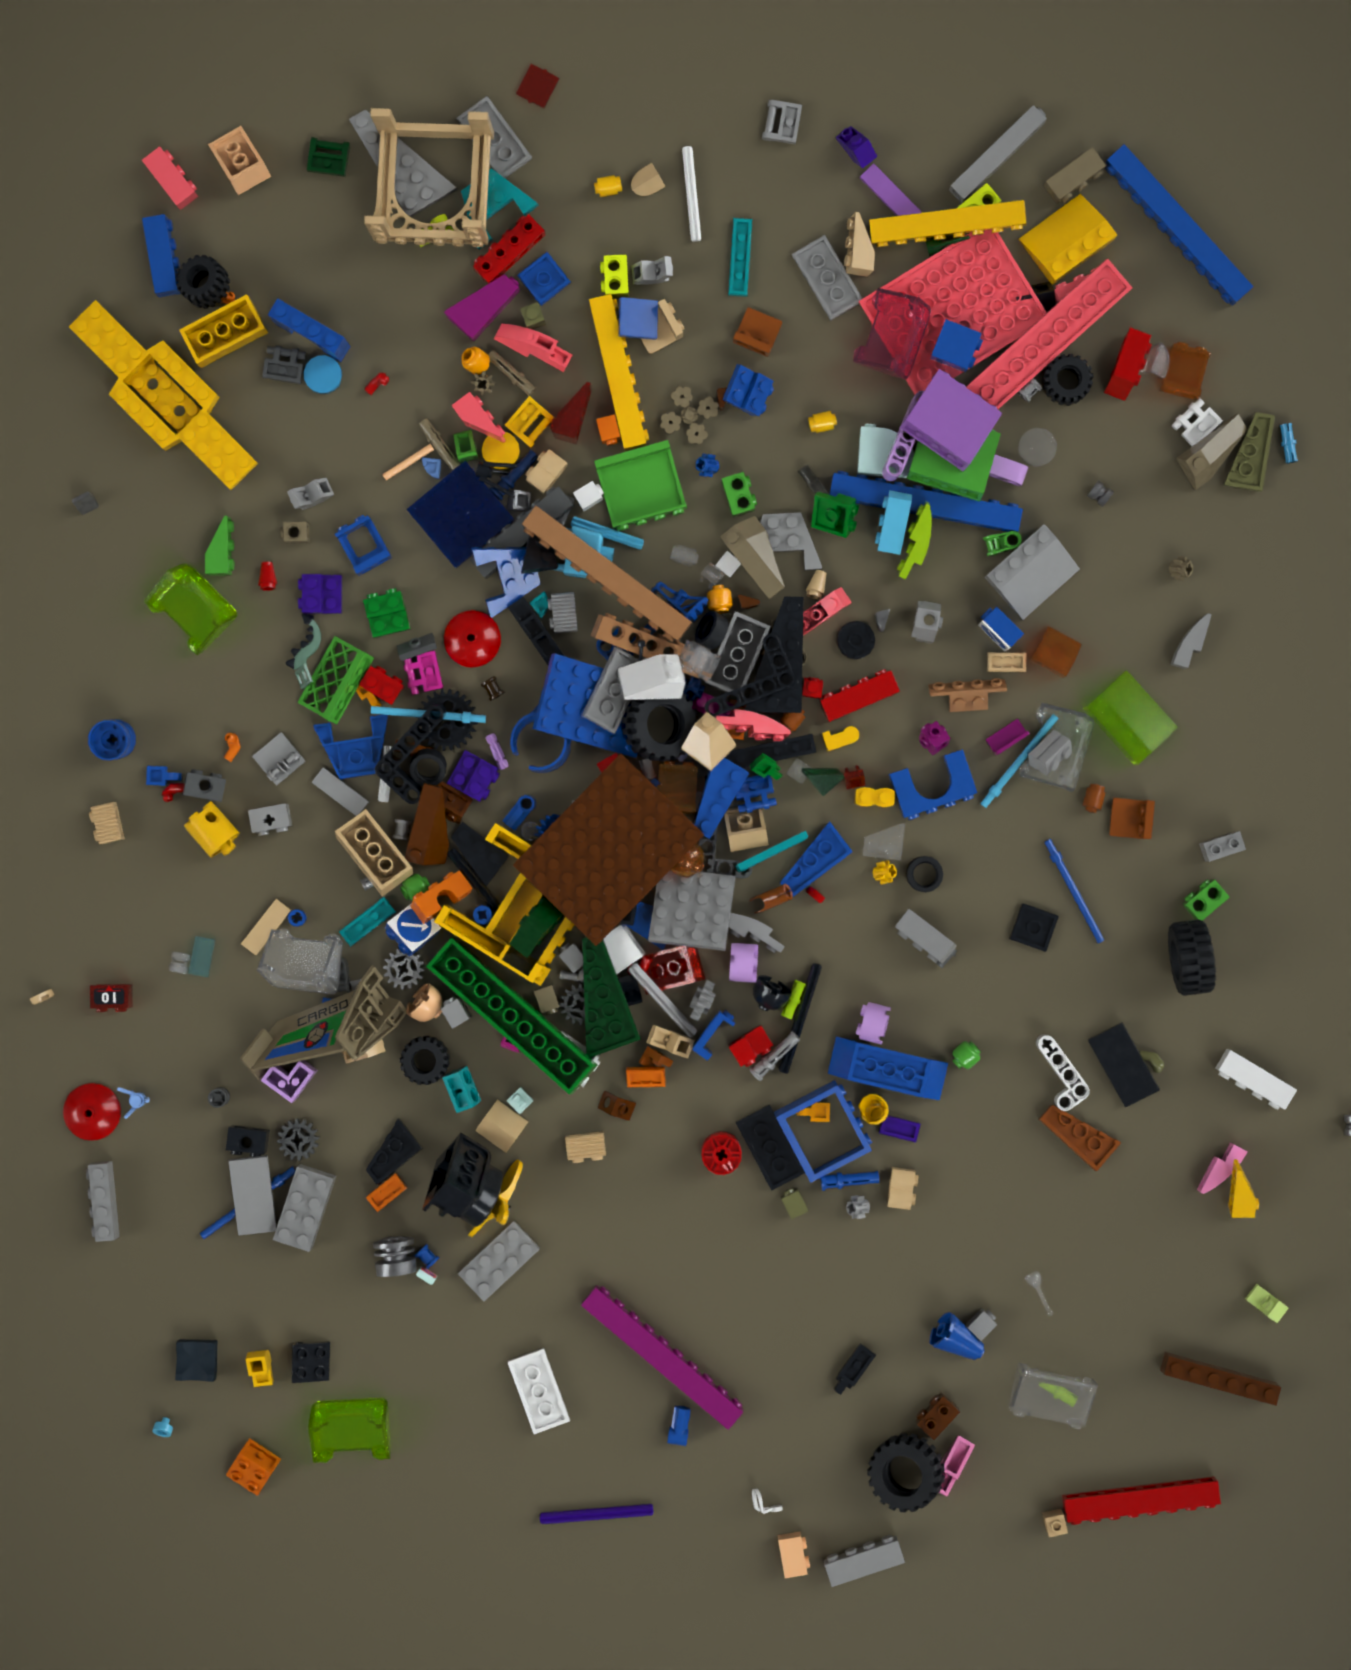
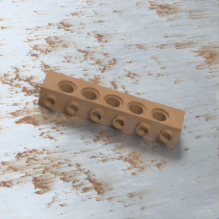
[590,613,707,678]

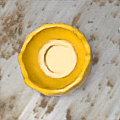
[858,1094,889,1125]

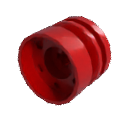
[701,1131,742,1175]

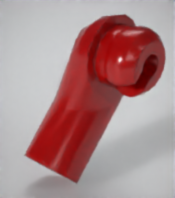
[364,372,389,395]
[162,783,184,802]
[627,955,652,975]

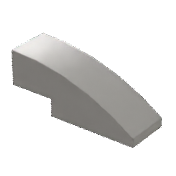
[1170,613,1212,669]

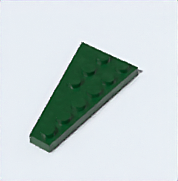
[582,937,641,1058]

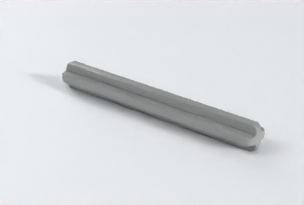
[628,963,697,1038]

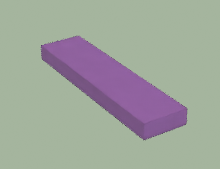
[860,163,922,216]

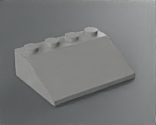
[984,524,1080,620]

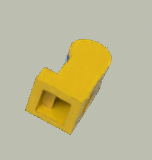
[822,726,859,752]

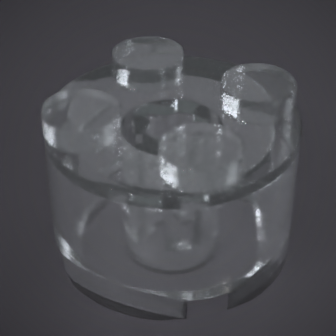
[679,639,722,681]

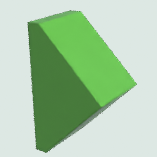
[453,430,479,463]

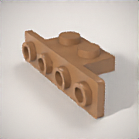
[928,678,1007,712]

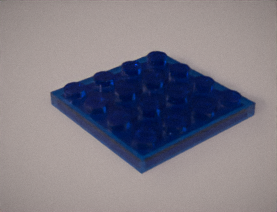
[406,461,514,569]

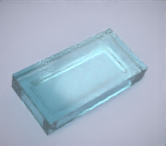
[188,936,215,977]

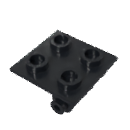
[292,1342,330,1383]

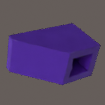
[836,126,877,168]

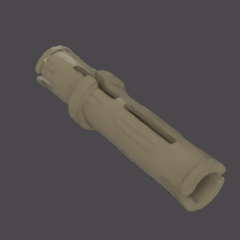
[488,349,537,396]
[418,418,462,472]

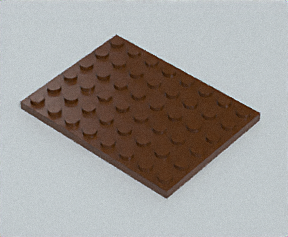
[513,754,705,946]

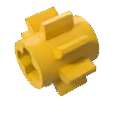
[873,860,897,885]

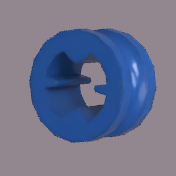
[288,909,307,926]

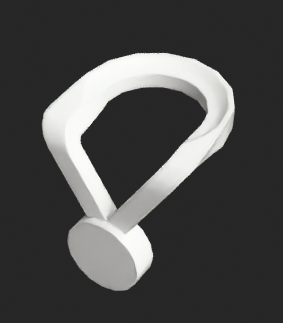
[752,1488,783,1514]

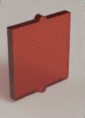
[516,64,559,108]

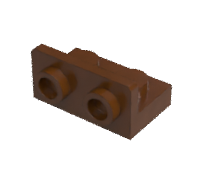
[437,781,473,824]

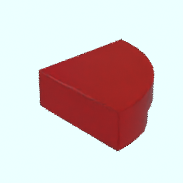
[806,886,825,903]

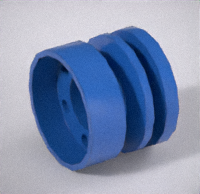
[88,719,136,760]

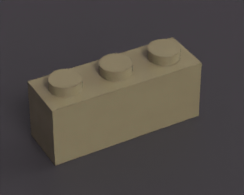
[1044,147,1106,204]

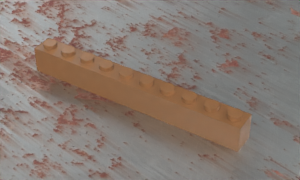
[522,506,692,642]

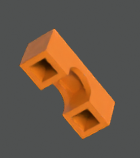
[410,870,473,924]

